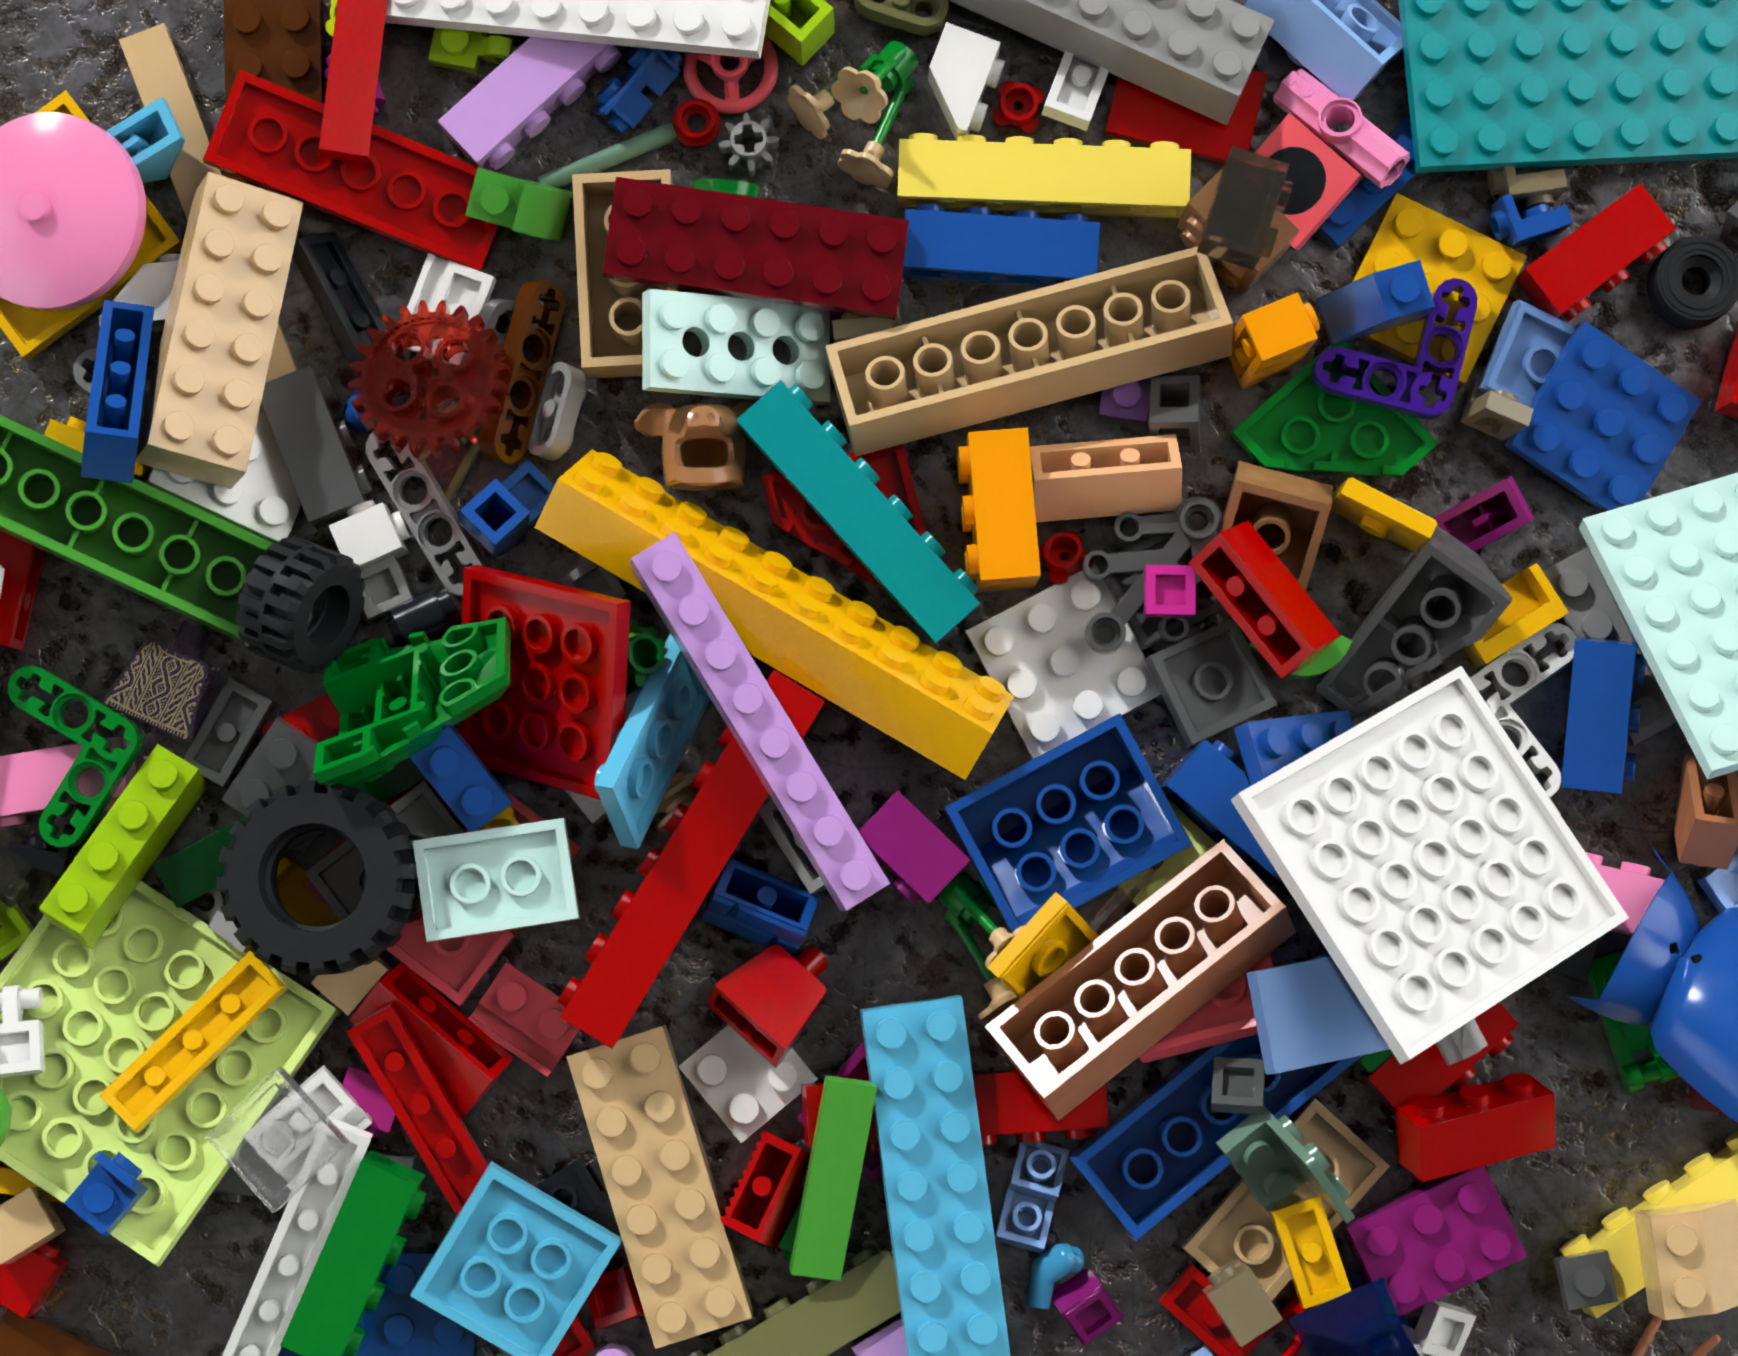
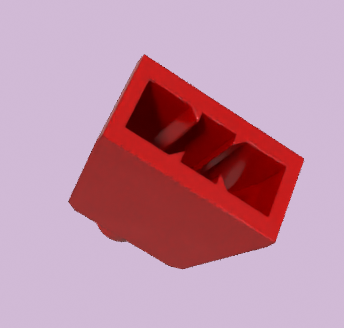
[707,944,829,1068]

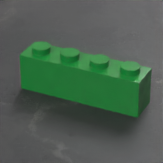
[280,1150,428,1356]

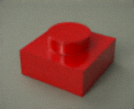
[587,1265,645,1330]

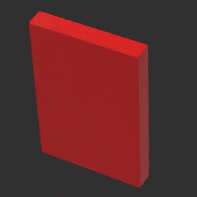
[1104,70,1268,169]

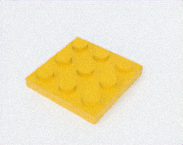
[1351,193,1527,387]

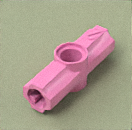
[1273,68,1410,189]

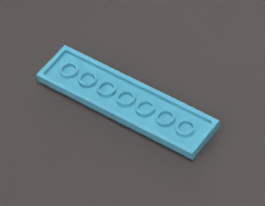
[860,995,1011,1356]

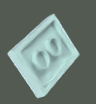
[413,818,580,942]

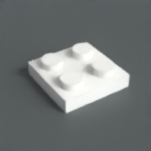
[678,1025,818,1143]

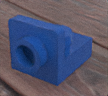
[1489,194,1573,249]
[64,1151,148,1238]

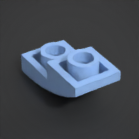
[995,1141,1069,1254]

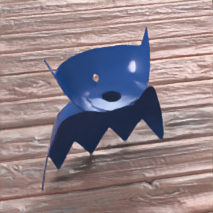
[1567,847,1738,1123]

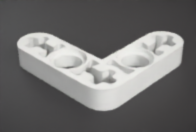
[1470,623,1577,798]

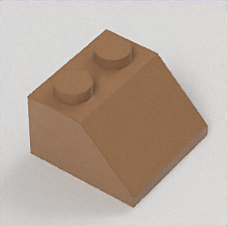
[1220,461,1334,591]

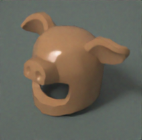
[634,402,754,491]

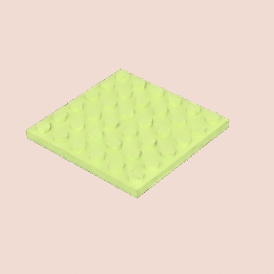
[0,881,339,1267]

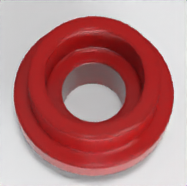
[672,99,721,148]

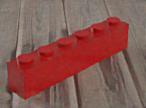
[801,1070,1109,1152]

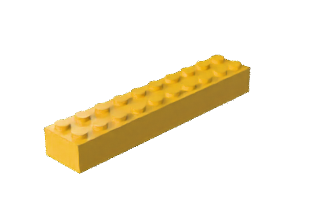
[534,449,1014,780]

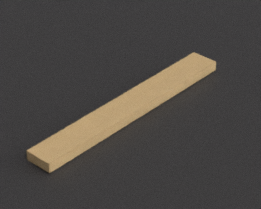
[119,23,298,383]

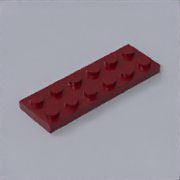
[602,177,909,320]

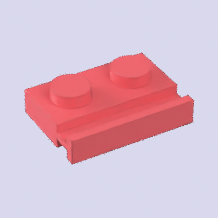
[468,962,581,1077]

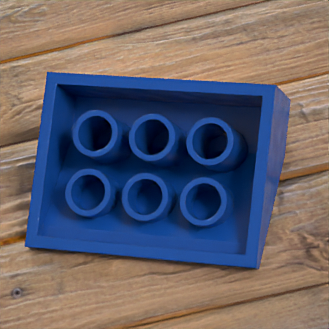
[943,713,1192,933]

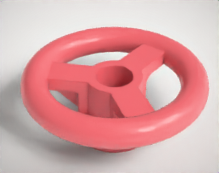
[683,36,778,114]

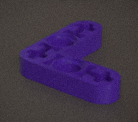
[1312,278,1478,419]

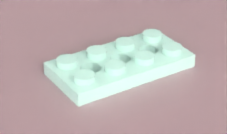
[642,289,830,405]

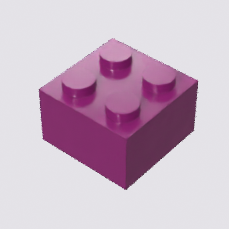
[859,790,970,906]

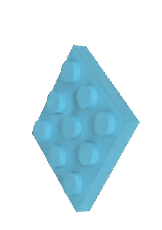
[410,1161,621,1356]

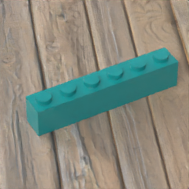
[736,380,980,644]

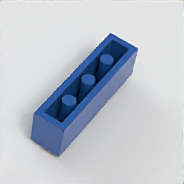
[902,203,1100,287]
[80,300,154,483]

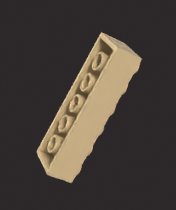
[136,171,304,489]
[566,1025,754,1349]

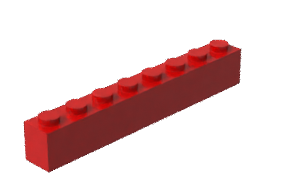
[557,670,825,1049]

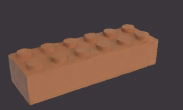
[985,839,1296,1121]

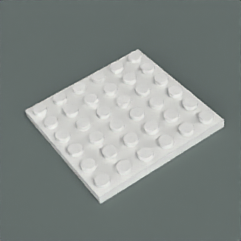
[1231,666,1629,1065]

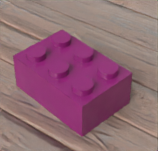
[1339,1166,1527,1321]

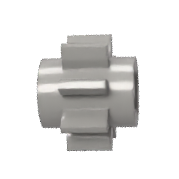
[719,112,780,177]

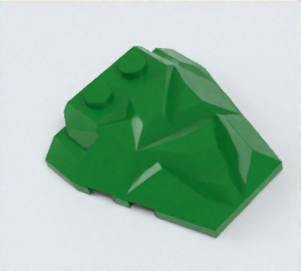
[313,617,511,786]

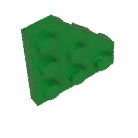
[1230,342,1439,478]

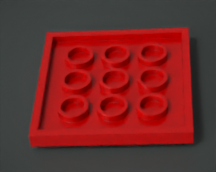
[458,565,631,800]

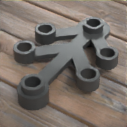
[1082,497,1223,654]

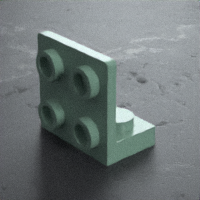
[1216,1105,1355,1224]

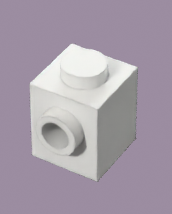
[329,500,411,569]

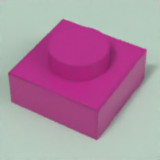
[1144,565,1196,617]

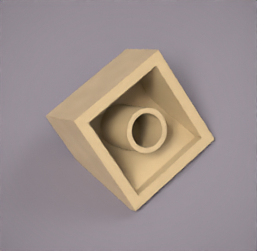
[1634,1199,1738,1320]

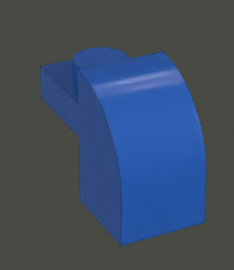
[458,459,554,557]

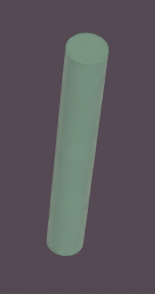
[537,121,678,189]

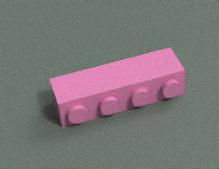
[0,737,136,829]

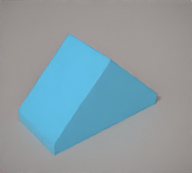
[107,97,185,183]

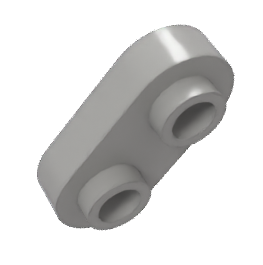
[527,362,587,461]

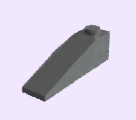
[1314,525,1512,719]

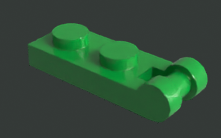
[1588,948,1678,1094]

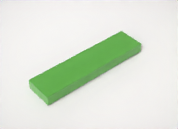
[789,1075,877,1281]

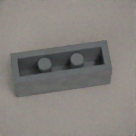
[261,365,374,529]

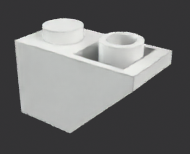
[928,22,1005,141]

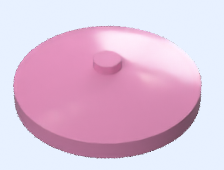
[0,112,146,311]

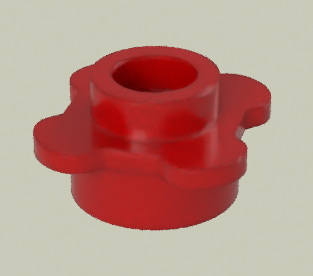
[992,80,1045,133]
[1038,531,1093,584]

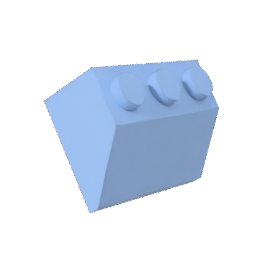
[1244,0,1403,101]

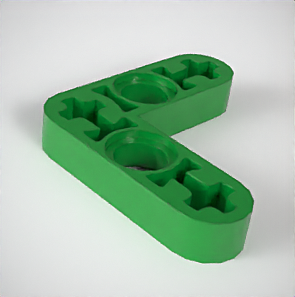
[8,666,143,848]

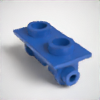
[592,47,684,135]

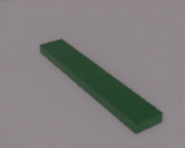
[153,758,427,908]

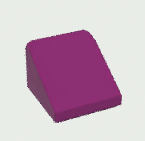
[1052,1268,1124,1346]

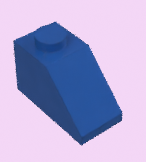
[1317,260,1435,346]

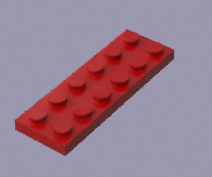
[203,70,500,272]

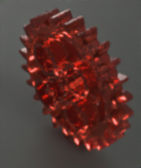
[348,300,511,459]

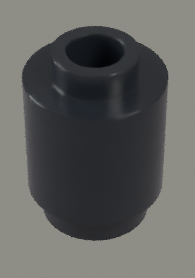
[385,587,462,647]

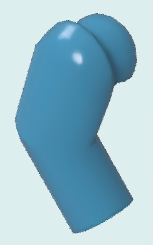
[1026,1243,1085,1309]

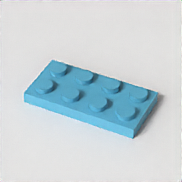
[594,633,710,849]

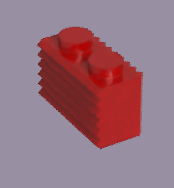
[720,1131,811,1248]

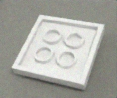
[965,564,1161,760]

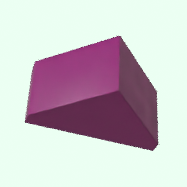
[1433,476,1535,552]

